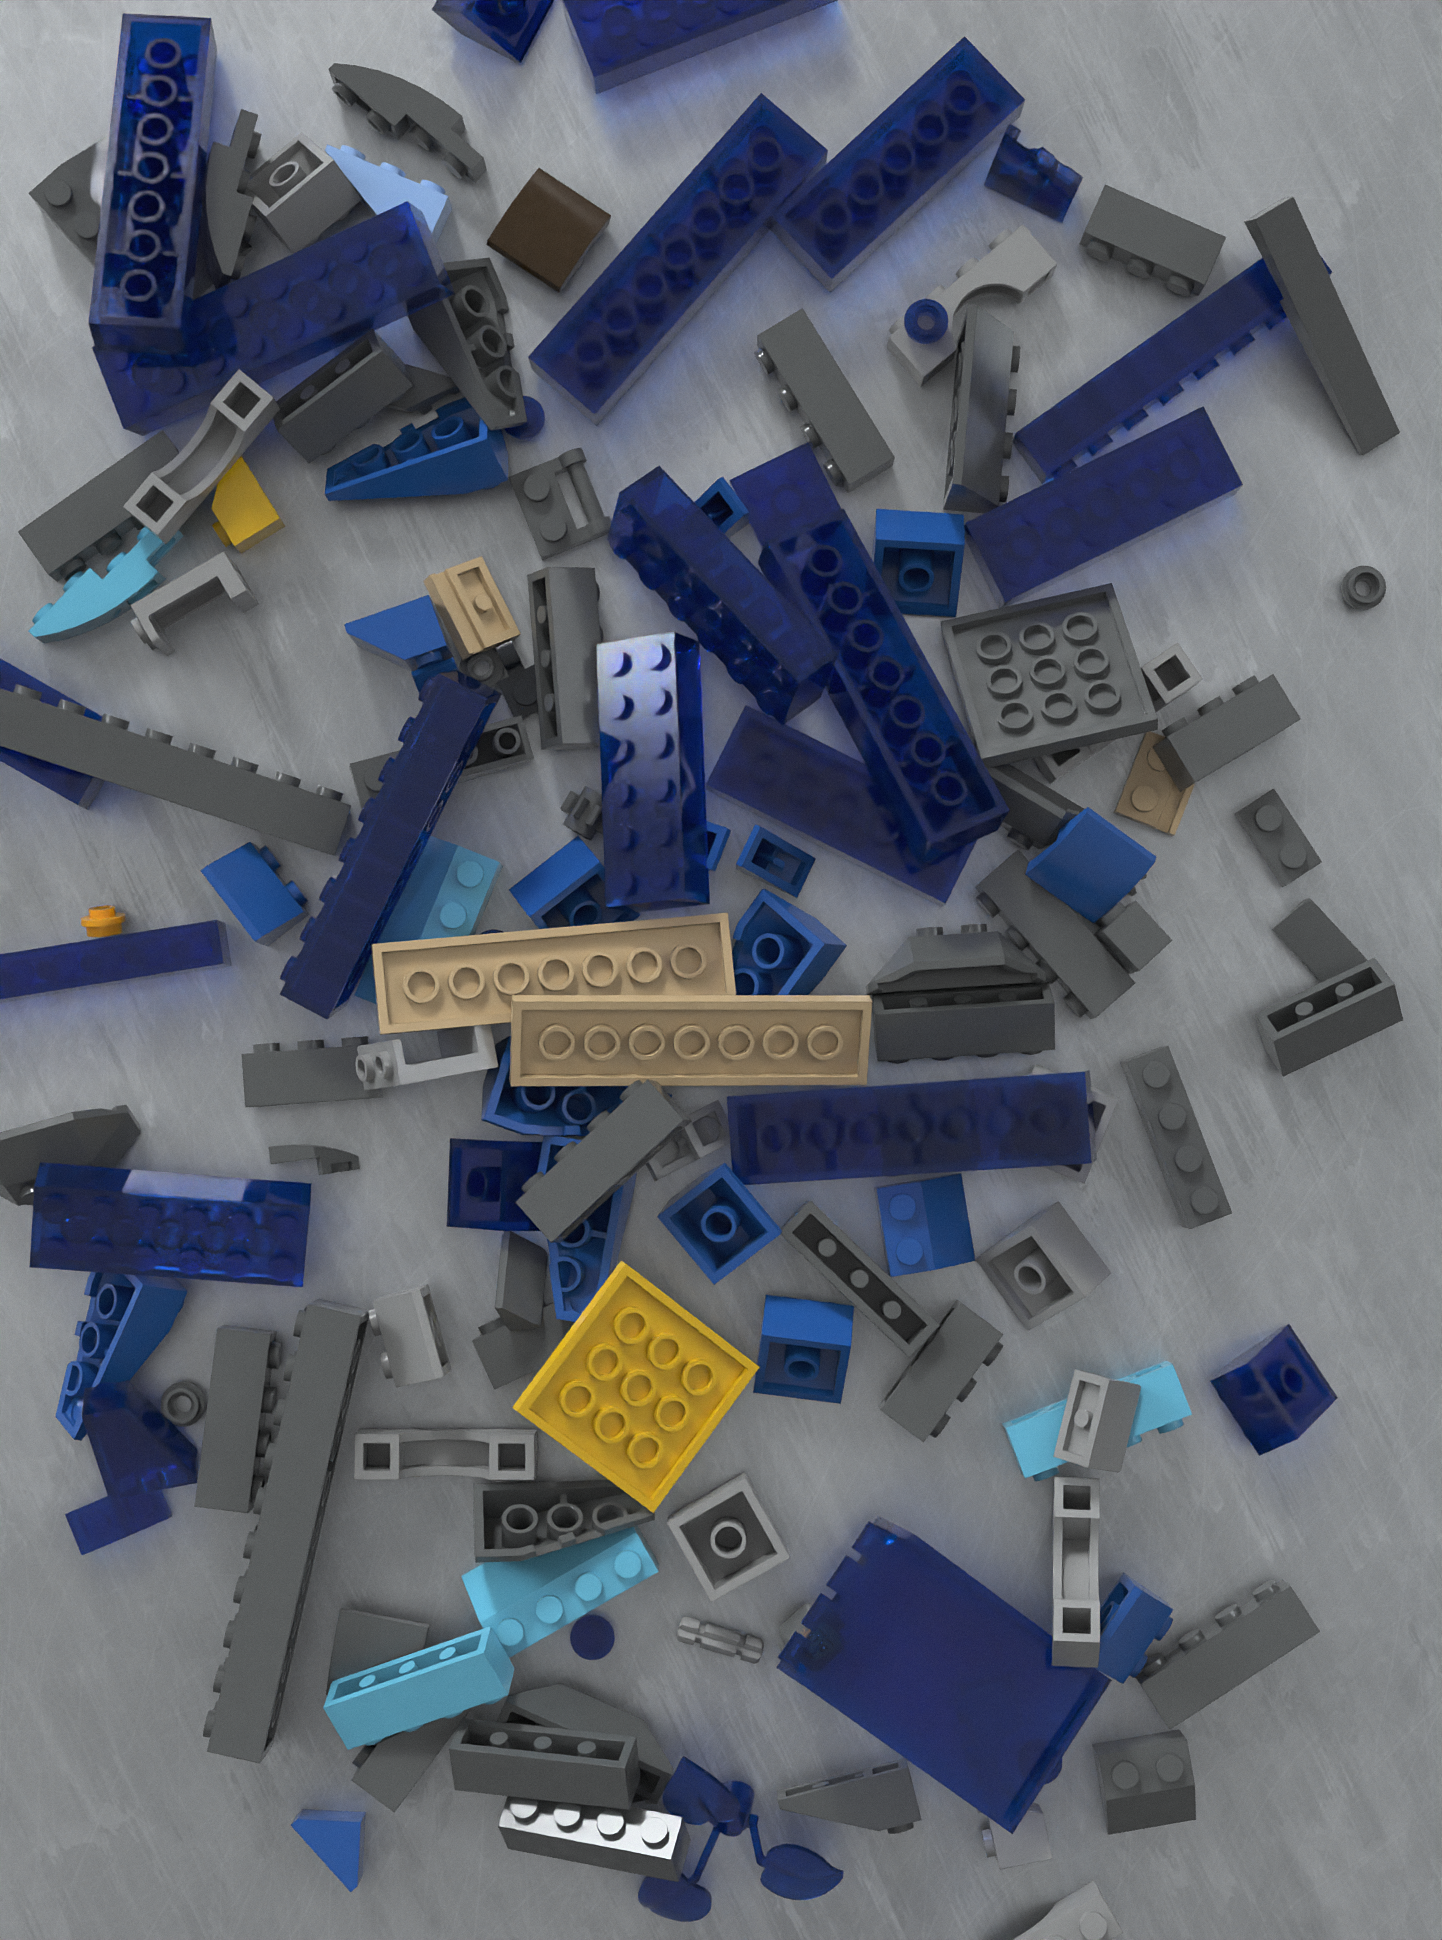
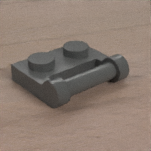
[509,448,615,561]

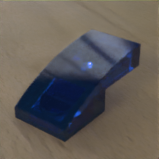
[65,1476,172,1555]

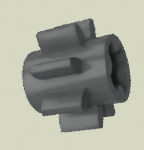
[560,786,616,841]

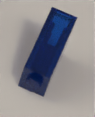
[81,1380,199,1500]

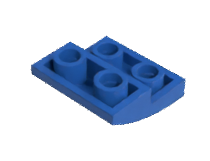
[1025,807,1156,923]

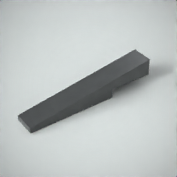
[1244,196,1400,455]

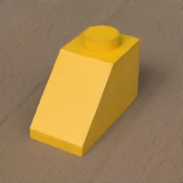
[211,455,285,554]

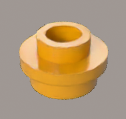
[81,905,126,937]

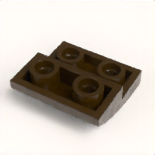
[486,168,611,293]

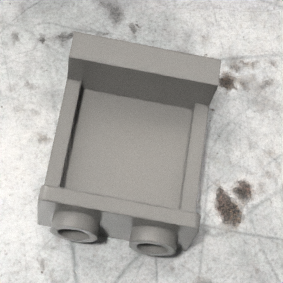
[130,551,259,656]
[355,1024,498,1090]

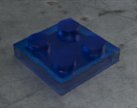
[729,442,847,561]

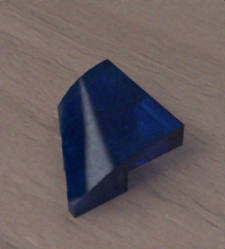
[984,124,1083,223]

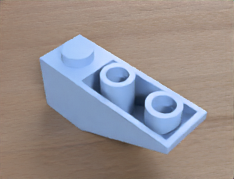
[325,144,452,256]

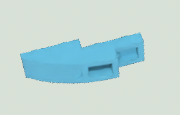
[28,527,184,644]

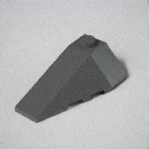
[473,1480,655,1563]

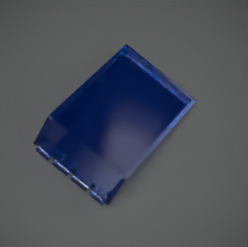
[776,1516,1112,1834]

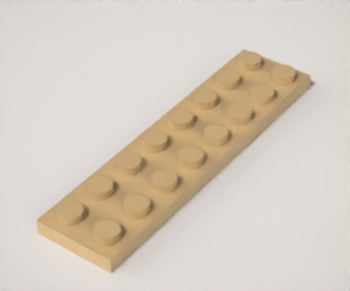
[371,913,736,1035]
[510,995,872,1086]

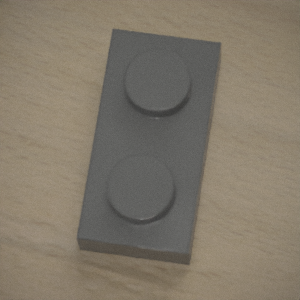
[1235,789,1322,887]

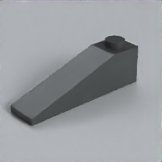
[396,257,527,431]

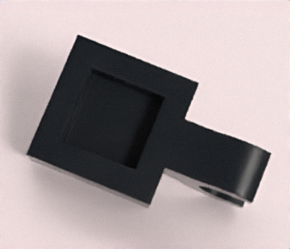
[495,640,538,720]

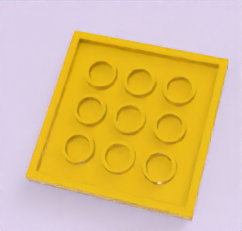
[512,1261,759,1513]

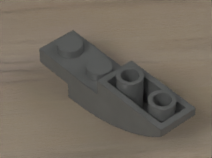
[328,63,487,183]
[199,109,262,294]
[349,715,534,808]

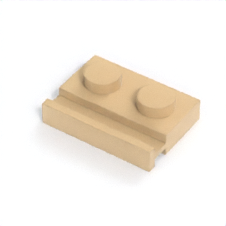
[423,556,521,660]
[1113,731,1195,836]

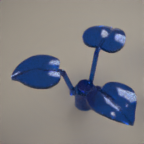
[638,1756,844,1922]

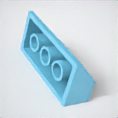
[355,833,503,1005]
[461,1525,659,1658]

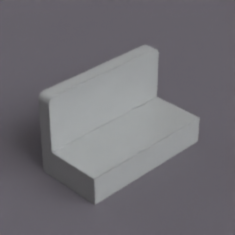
[1053,1369,1141,1473]

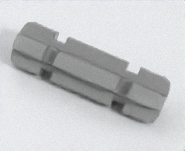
[677,1617,764,1664]

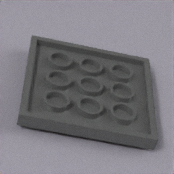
[941,583,1158,769]

